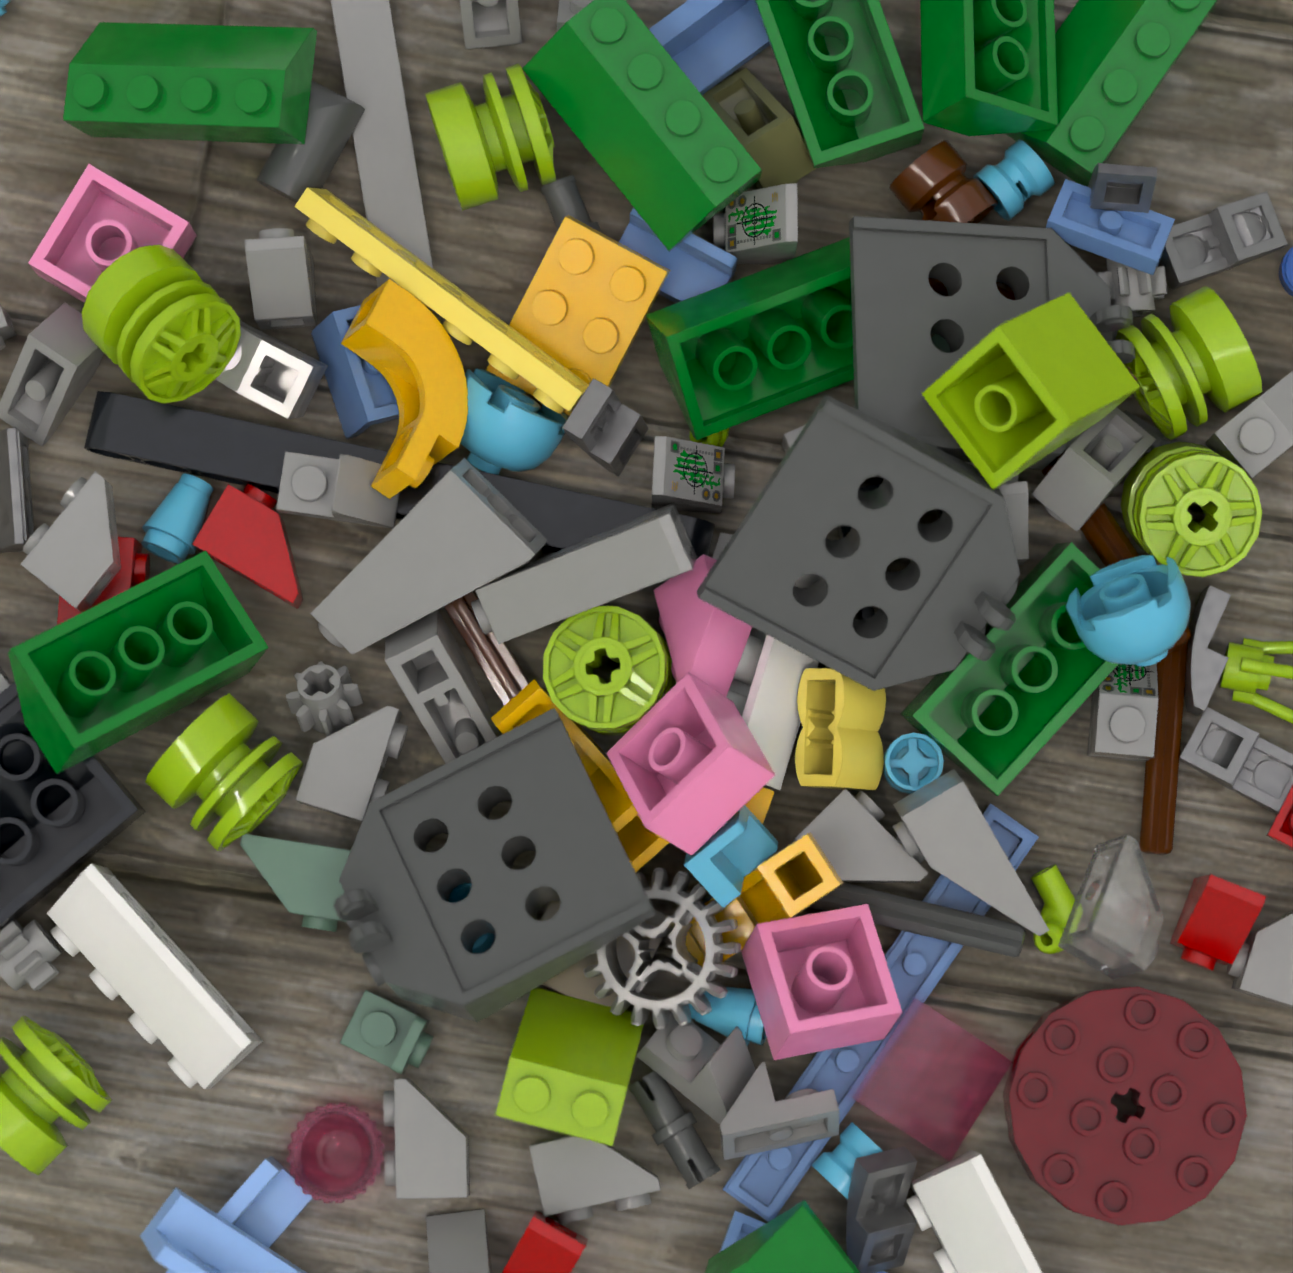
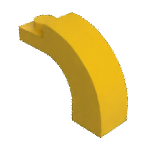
[341,279,468,499]
[491,679,670,872]
[686,832,843,967]

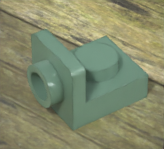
[340,990,434,1074]

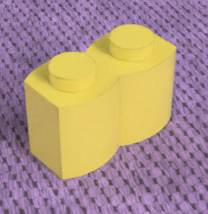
[795,668,886,790]

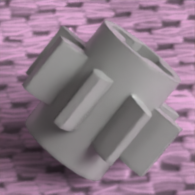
[1097,259,1168,318]
[286,661,363,737]
[0,919,62,991]

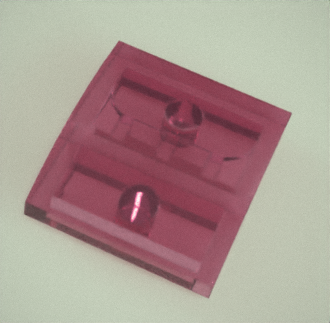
[851,998,1012,1161]

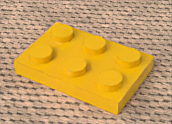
[486,215,670,416]

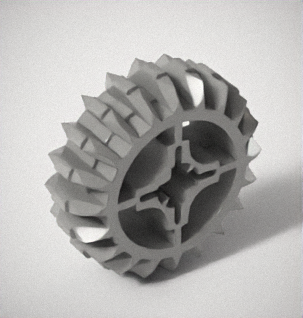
[584,868,741,1029]

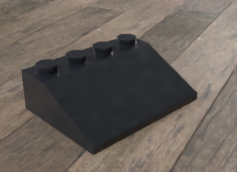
[0,682,146,929]

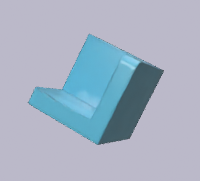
[684,805,778,908]

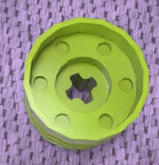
[425,64,556,211]
[82,244,241,404]
[1115,286,1263,440]
[1120,441,1263,577]
[543,606,676,736]
[145,693,304,852]
[0,1015,112,1175]

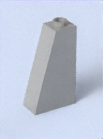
[310,458,548,655]
[471,503,697,644]

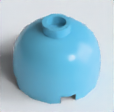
[460,368,568,475]
[1066,555,1191,667]

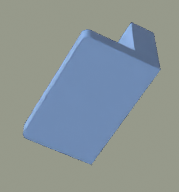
[649,0,770,95]
[1045,179,1175,275]
[619,208,737,303]
[312,305,399,439]

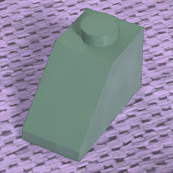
[240,834,351,932]

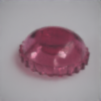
[287,1103,384,1203]

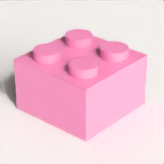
[28,164,197,303]
[606,672,775,856]
[741,904,902,1060]

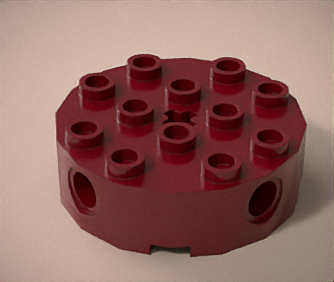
[1003,986,1247,1226]

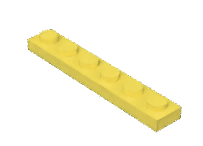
[294,187,589,414]

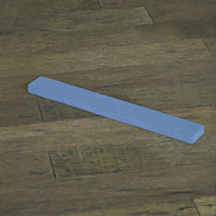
[722,803,1039,1222]

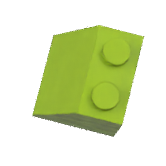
[922,292,1140,490]
[495,987,644,1146]

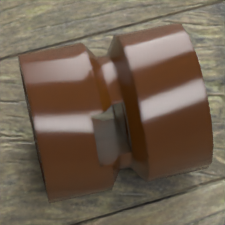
[889,140,998,224]

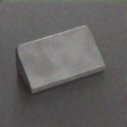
[0,428,34,553]

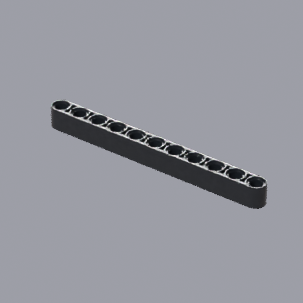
[84,391,715,559]

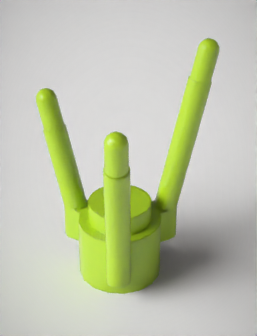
[1220,638,1293,724]

